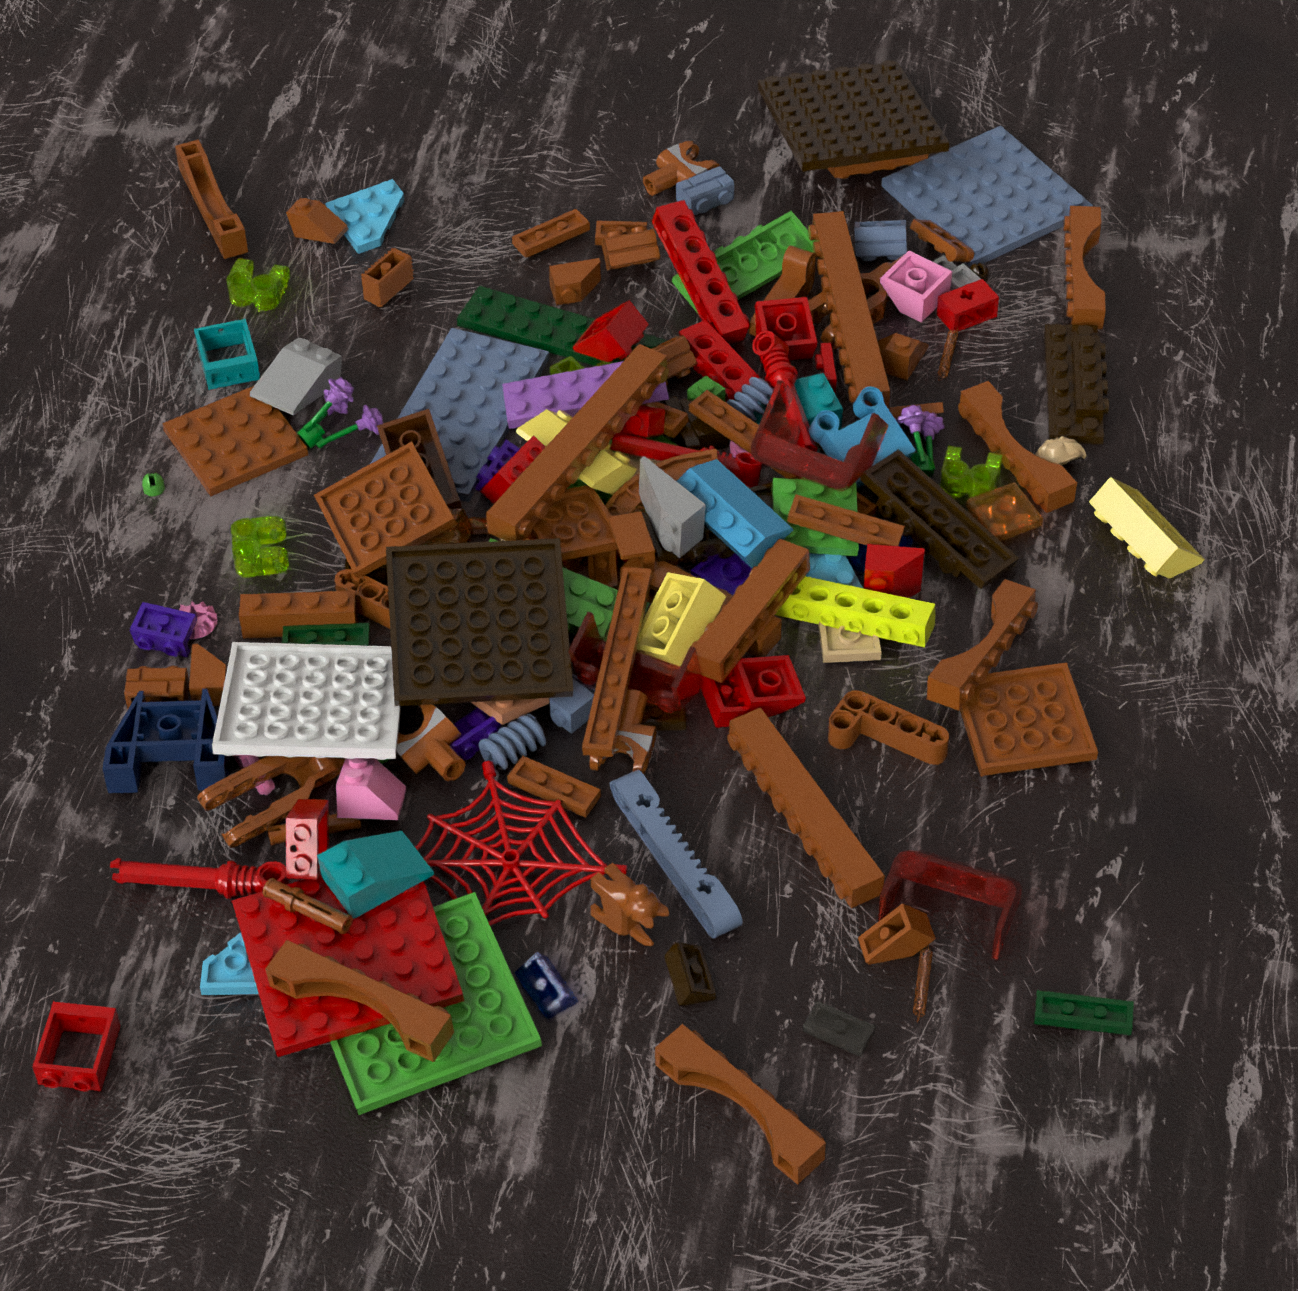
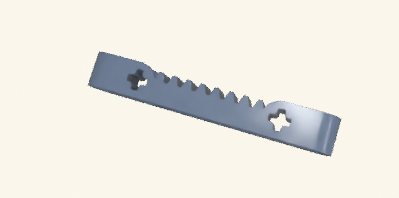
[610,770,743,938]

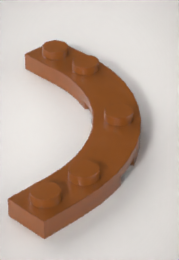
[588,449,719,590]

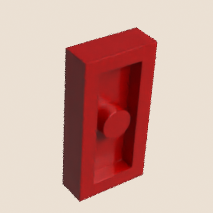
[815,343,837,395]

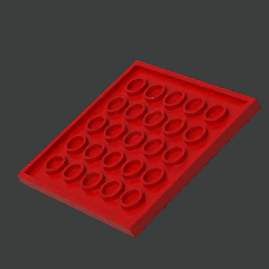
[232,875,464,1057]

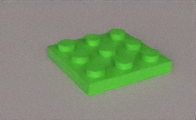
[772,478,859,556]

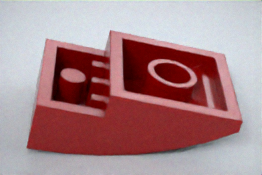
[700,655,806,728]

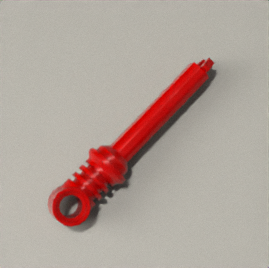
[752,330,819,462]
[609,433,763,488]
[110,858,289,899]

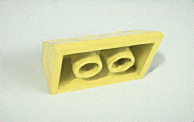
[636,572,726,672]

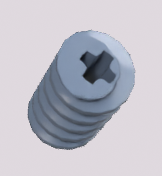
[726,377,779,422]
[479,714,546,770]

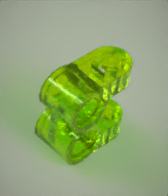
[226,258,290,311]
[940,445,1003,503]
[230,516,289,578]

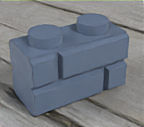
[676,166,734,215]
[854,220,907,261]

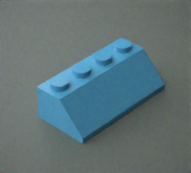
[677,459,793,568]

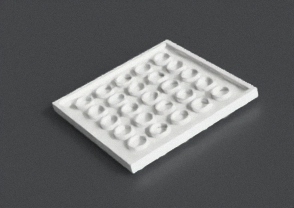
[212,642,401,760]

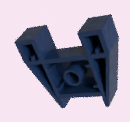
[103,689,230,793]

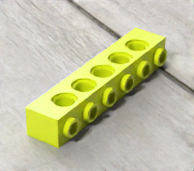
[775,576,935,648]

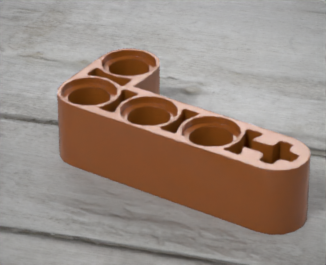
[749,245,816,336]
[335,569,390,629]
[828,690,949,765]

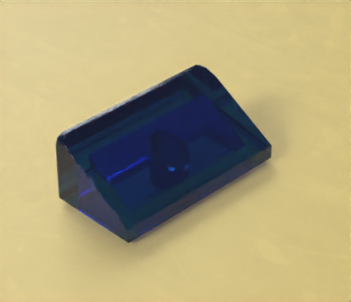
[514,952,579,1019]

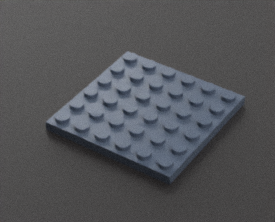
[882,126,1093,267]

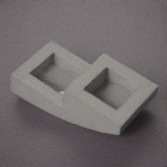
[933,255,981,291]

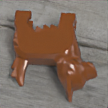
[590,863,670,946]

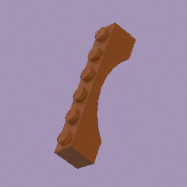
[175,139,248,259]
[1063,206,1106,329]
[958,381,1077,513]
[927,579,1038,711]
[265,940,454,1062]
[655,1024,826,1185]

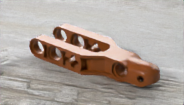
[808,255,904,350]
[197,756,345,848]

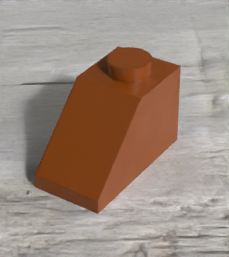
[286,198,348,244]
[549,258,601,306]
[189,644,227,706]
[858,903,936,964]

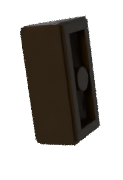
[665,942,717,1006]

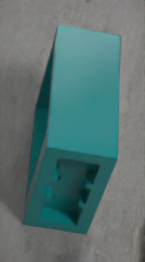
[194,319,260,390]

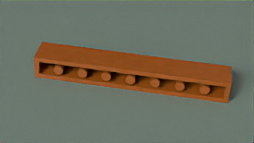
[727,707,885,908]

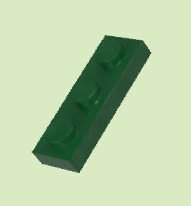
[282,623,370,646]
[1034,990,1134,1035]

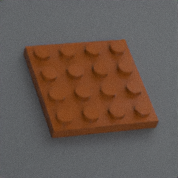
[162,385,308,497]
[314,441,457,578]
[960,662,1098,776]

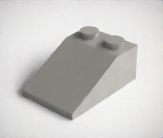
[250,337,342,415]
[639,456,706,558]

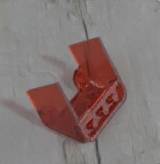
[751,380,889,491]
[568,612,704,713]
[878,849,1022,960]

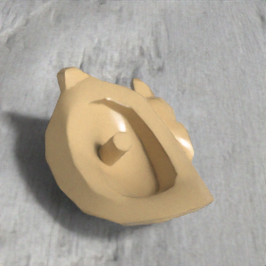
[1035,436,1086,465]

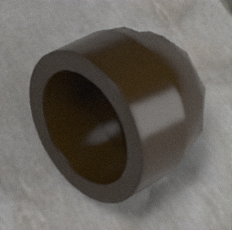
[970,262,989,282]

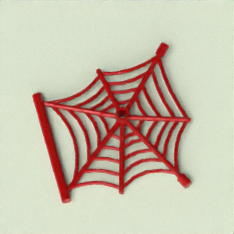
[415,761,628,926]

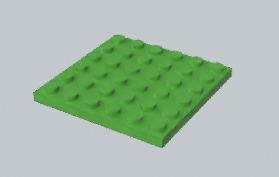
[330,892,542,1115]

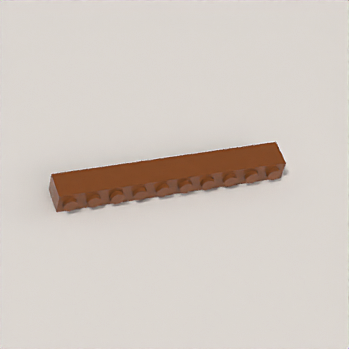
[808,211,890,409]
[486,344,669,541]

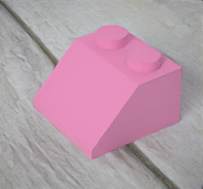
[880,251,952,323]
[336,758,406,820]

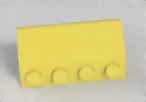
[516,409,637,495]
[1089,477,1205,579]

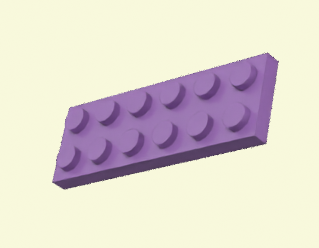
[503,361,669,429]

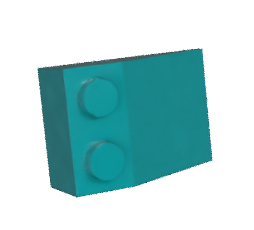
[753,373,843,445]
[317,831,434,919]

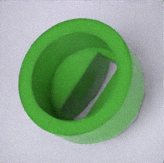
[142,472,165,496]

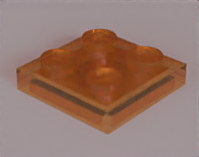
[966,482,1043,541]

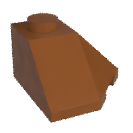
[877,333,929,380]

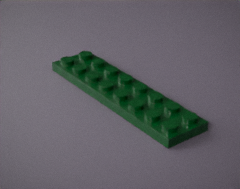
[457,286,667,366]

